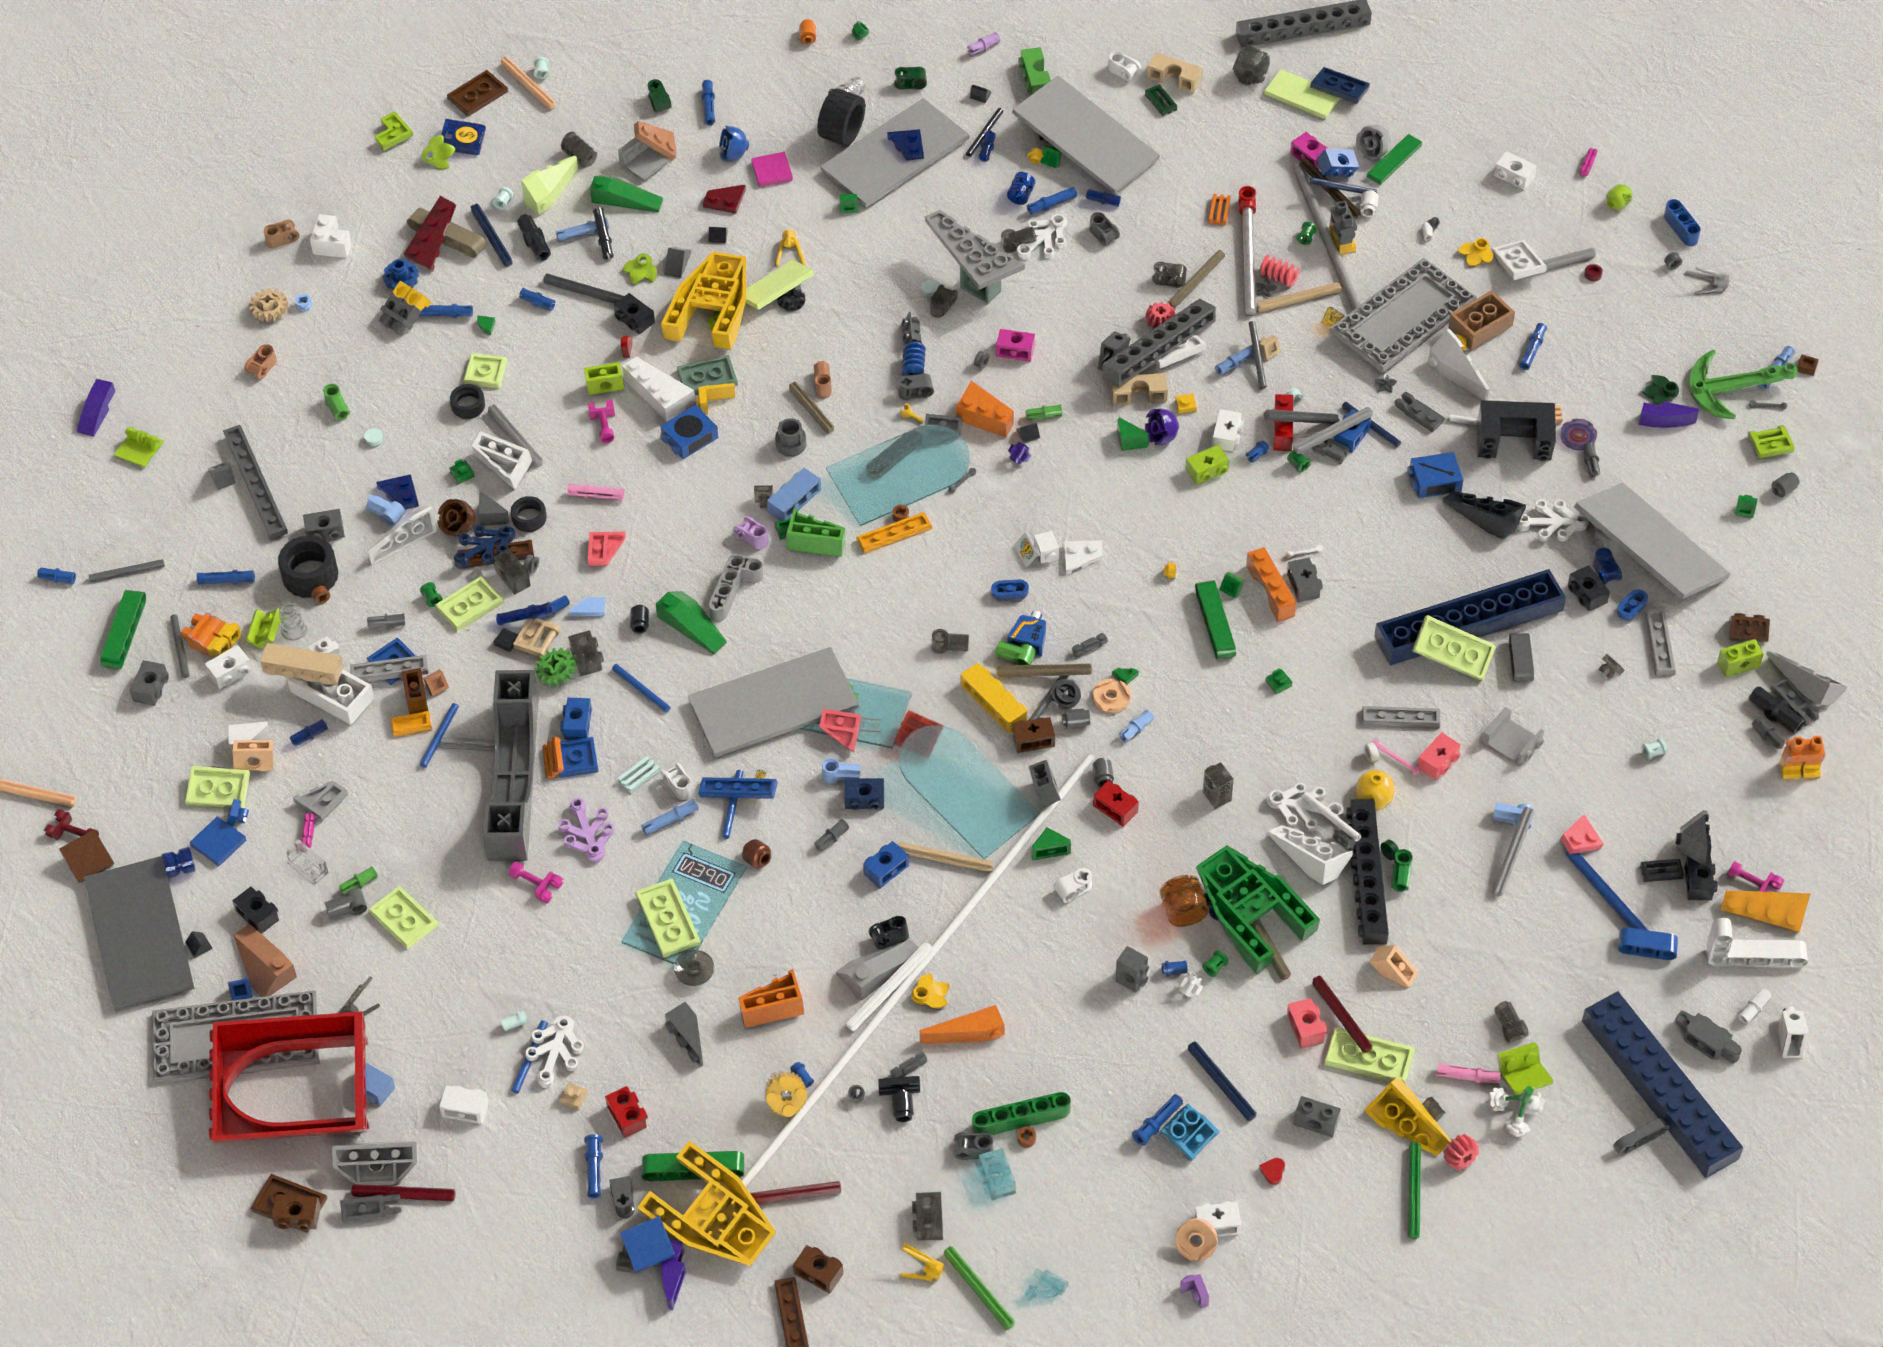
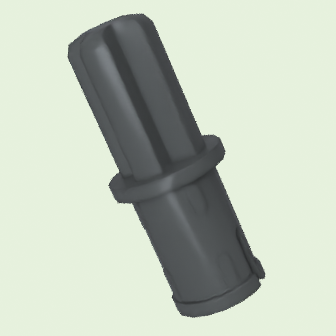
[1583,443,1600,477]
[367,613,405,629]
[1752,717,1785,749]
[814,819,849,851]

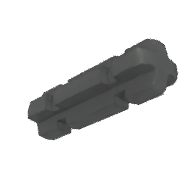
[1072,633,1108,656]
[1332,829,1356,850]
[890,1052,927,1078]

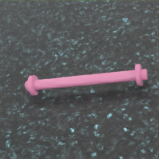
[1372,739,1420,775]

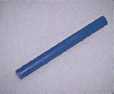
[612,664,671,713]
[420,703,459,768]
[722,770,744,839]
[511,1020,548,1094]

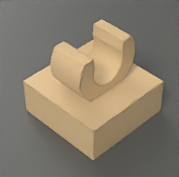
[1259,335,1280,360]
[560,1083,588,1110]

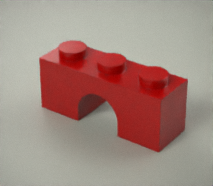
[1273,394,1293,451]

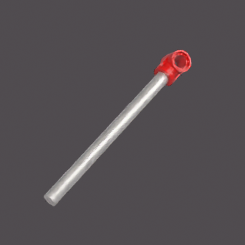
[1238,186,1256,315]

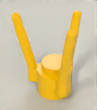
[775,230,806,266]
[900,1243,944,1282]

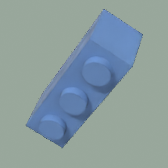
[767,468,821,521]

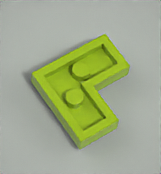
[374,111,413,151]

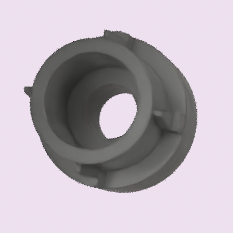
[775,418,807,457]

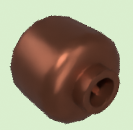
[742,839,771,868]

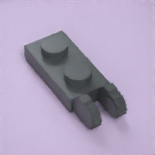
[1394,392,1445,432]
[1771,677,1819,726]
[340,1194,402,1222]

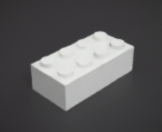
[287,670,374,725]

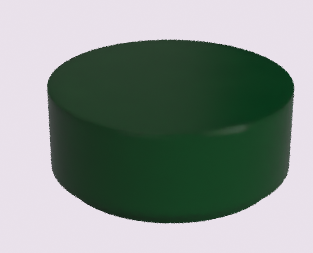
[1380,839,1399,860]

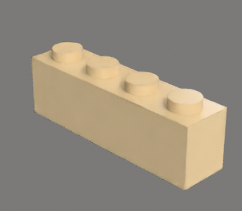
[260,643,344,685]

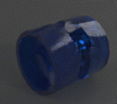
[1007,172,1036,205]
[162,847,196,878]

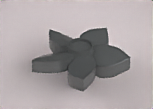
[1256,279,1277,297]
[1375,373,1397,393]

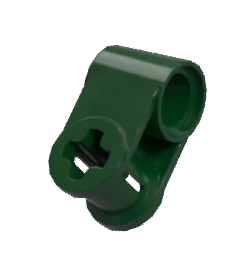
[894,66,927,90]
[647,79,672,112]

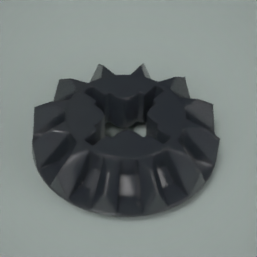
[777,287,806,311]
[1050,679,1081,709]

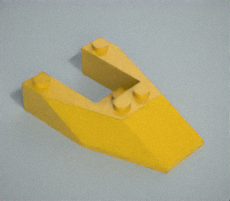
[661,251,746,350]
[637,1140,777,1267]

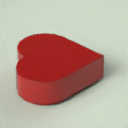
[621,336,632,358]
[1259,1158,1285,1185]

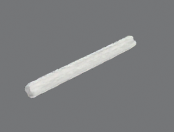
[846,942,933,1032]

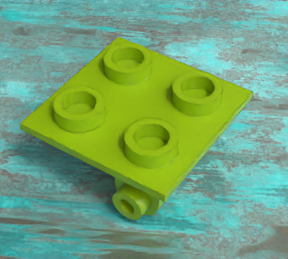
[113,426,164,467]

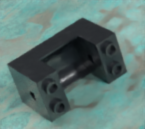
[1477,400,1556,461]

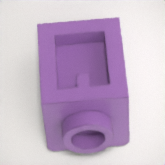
[1180,1274,1209,1308]

